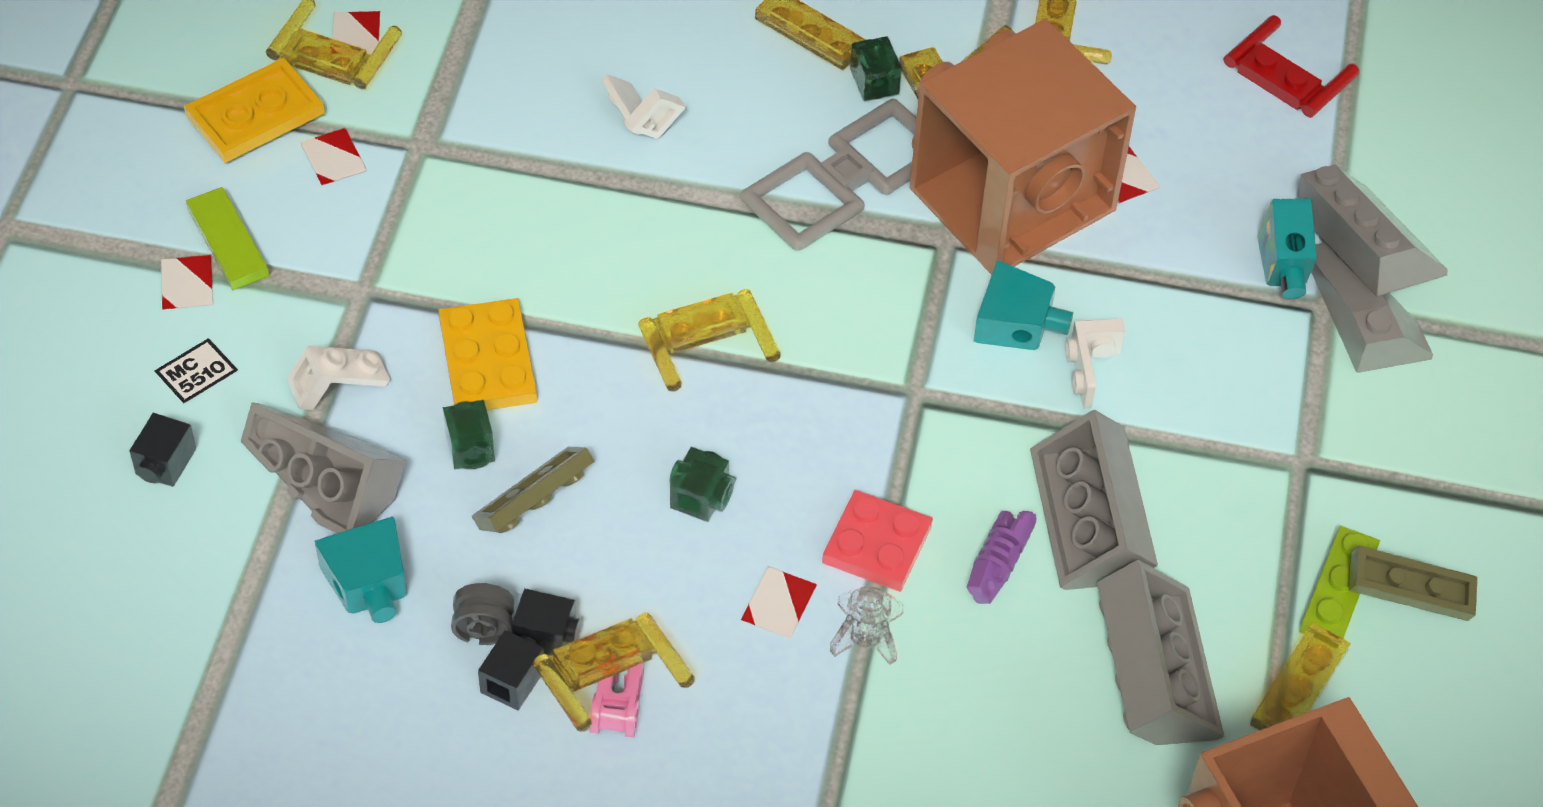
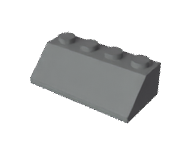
[1299,164,1448,296]
[1030,409,1158,590]
[1097,559,1225,745]

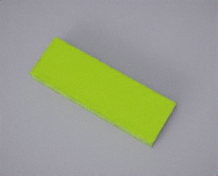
[186,187,269,291]

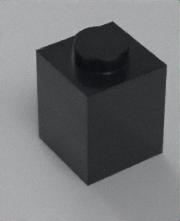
[129,412,196,487]
[511,588,581,659]
[478,630,545,711]

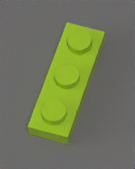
[1299,525,1381,647]

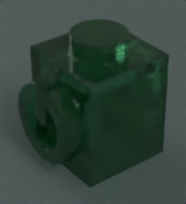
[850,36,902,101]
[443,399,495,470]
[669,447,737,522]

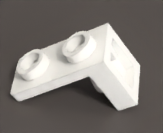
[602,74,686,139]
[1065,318,1125,409]
[287,345,390,410]

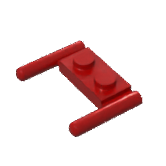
[1223,15,1360,118]

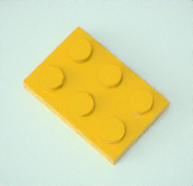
[184,57,325,163]
[438,298,537,415]

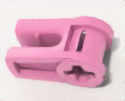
[589,655,644,738]

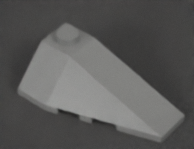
[1311,243,1433,373]
[240,402,406,533]

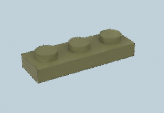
[472,447,595,533]
[1349,546,1478,621]

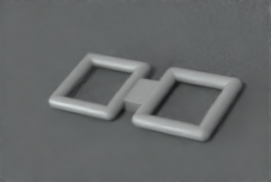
[740,99,917,251]

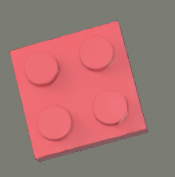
[822,490,933,592]

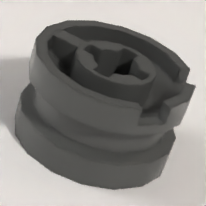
[451,583,515,645]

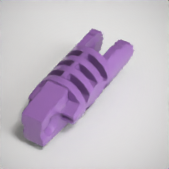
[966,511,1037,604]

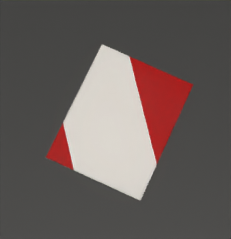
[331,11,380,56]
[300,128,367,186]
[1118,146,1161,203]
[161,255,213,310]
[741,566,817,639]

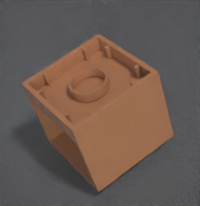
[909,19,1136,275]
[1178,697,1418,807]

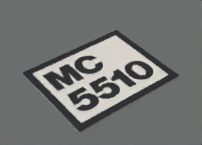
[154,338,239,404]

